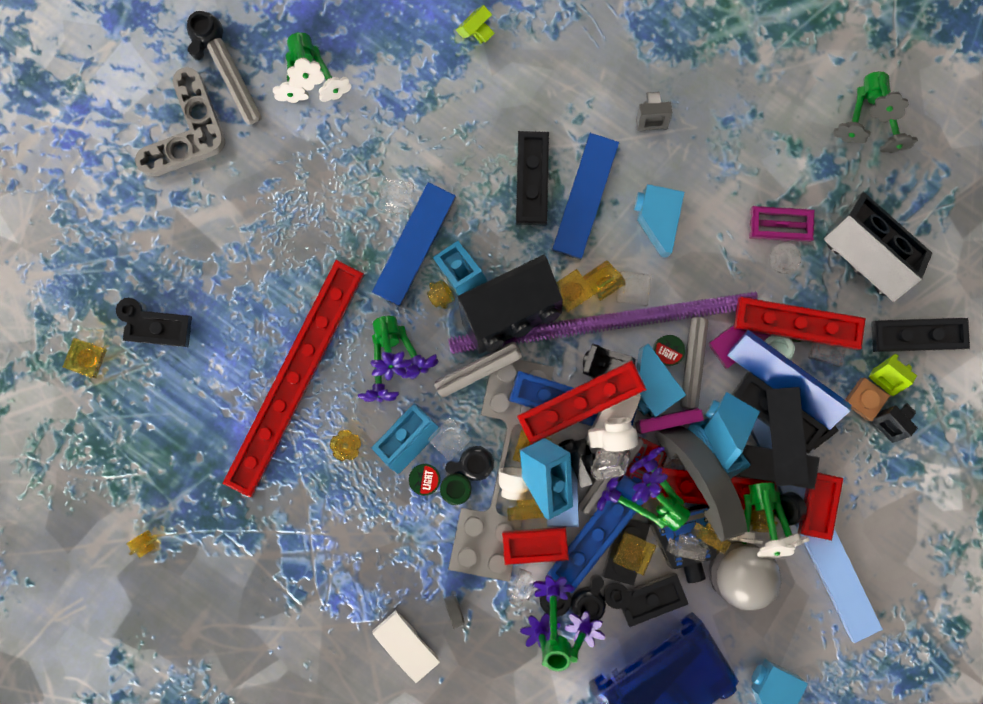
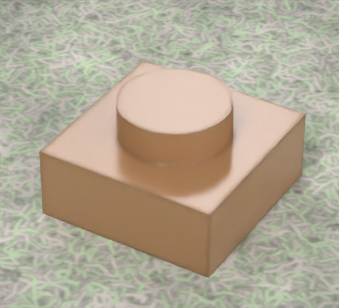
[845,377,890,421]

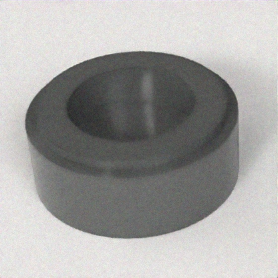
[443,594,465,629]

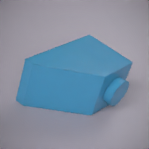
[634,184,685,258]
[433,241,488,296]
[636,343,686,417]
[704,392,760,470]
[520,438,573,520]
[751,659,808,704]

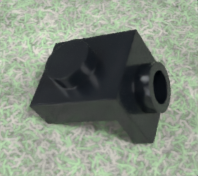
[583,344,636,379]
[558,438,600,488]

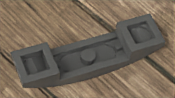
[654,425,748,542]

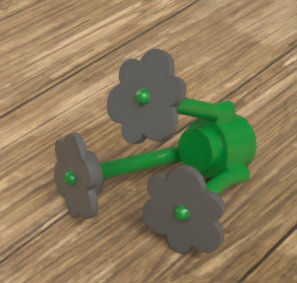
[833,71,918,153]

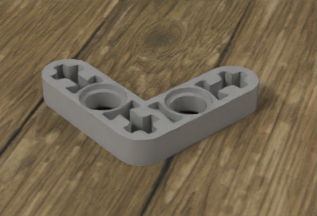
[135,67,225,177]

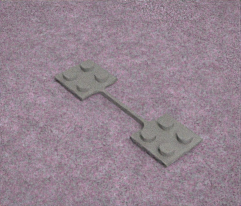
[448,360,554,582]

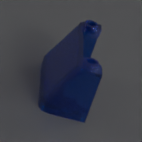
[589,612,739,704]

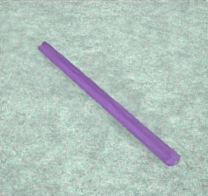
[448,291,758,354]

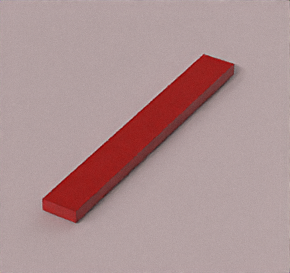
[222,260,365,498]

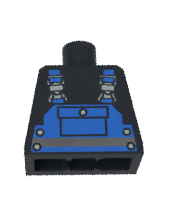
[647,505,716,583]

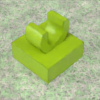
[455,5,495,44]
[869,354,917,397]

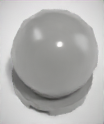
[709,542,782,610]

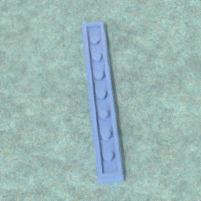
[751,418,883,643]

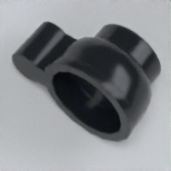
[187,11,223,60]
[445,446,494,481]
[571,574,606,622]

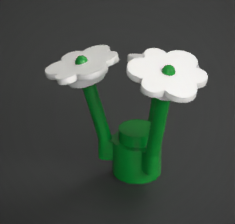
[273,32,352,103]
[730,483,809,559]

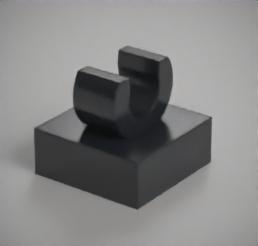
[871,403,918,443]

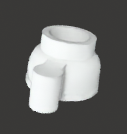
[588,417,639,451]
[498,467,529,500]

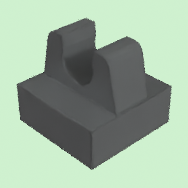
[636,92,672,131]

